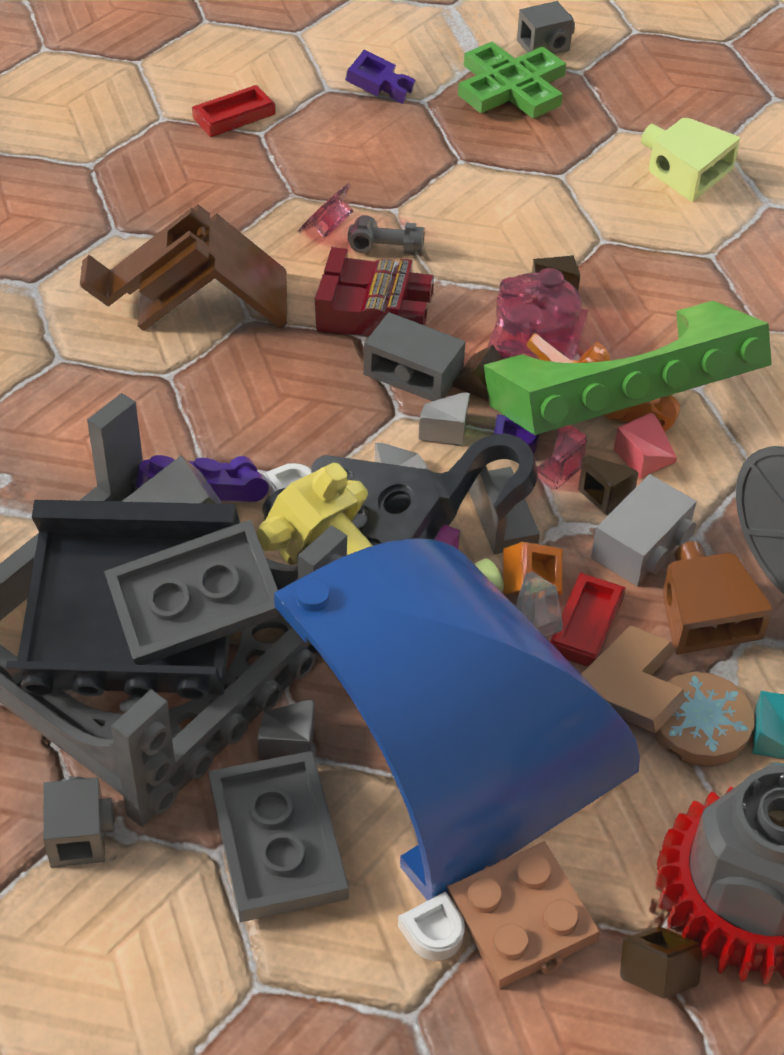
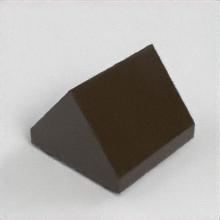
[453,344,503,400]

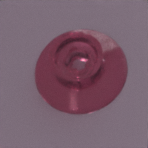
[297,182,354,238]

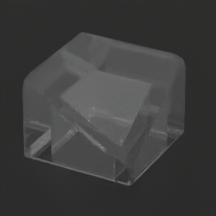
[515,572,563,637]

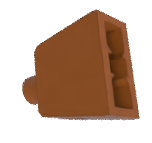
[663,541,773,655]

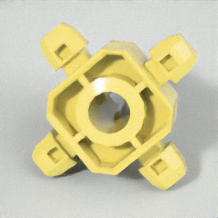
[256,463,373,565]

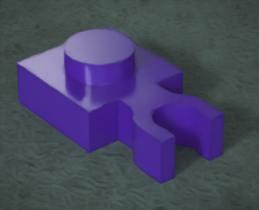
[345,49,416,104]

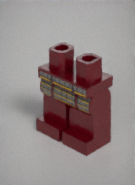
[315,247,434,336]

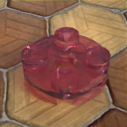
[496,268,582,342]

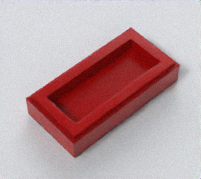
[192,85,276,138]
[550,572,626,667]

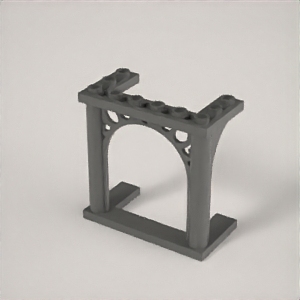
[0,393,347,827]

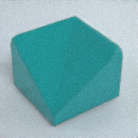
[752,691,784,759]

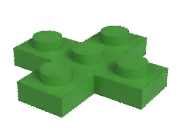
[458,41,566,119]

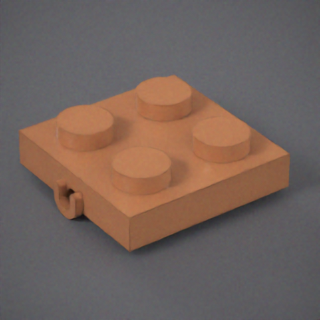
[447,841,600,990]

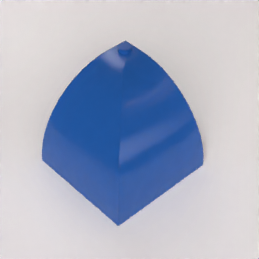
[274,539,640,901]

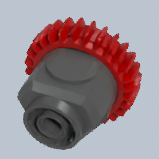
[655,762,784,985]

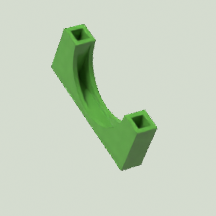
[484,301,772,435]

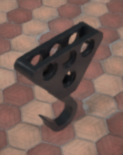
[311,434,538,546]

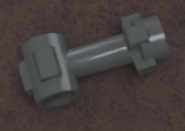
[347,215,425,254]

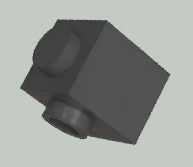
[517,1,575,54]
[43,776,114,867]

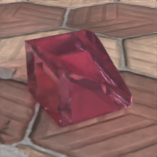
[537,425,587,491]

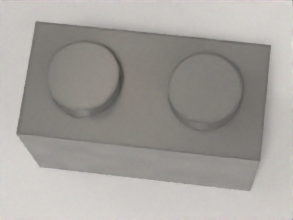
[591,474,697,586]

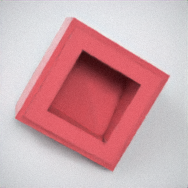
[614,413,677,478]

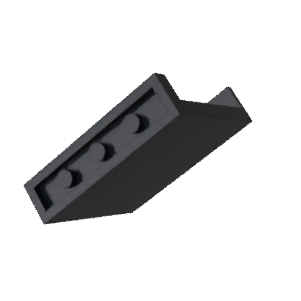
[6,500,240,700]

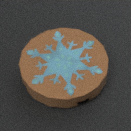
[654,672,755,766]

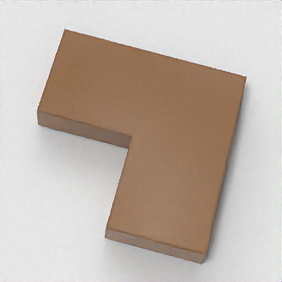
[581,625,685,733]

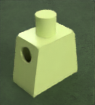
[641,118,740,202]

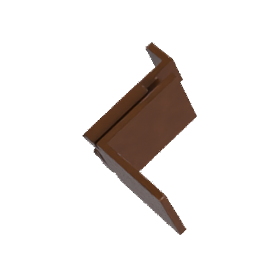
[80,204,287,331]

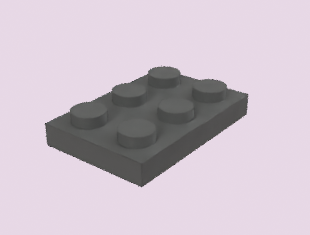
[104,519,282,665]
[208,751,349,923]

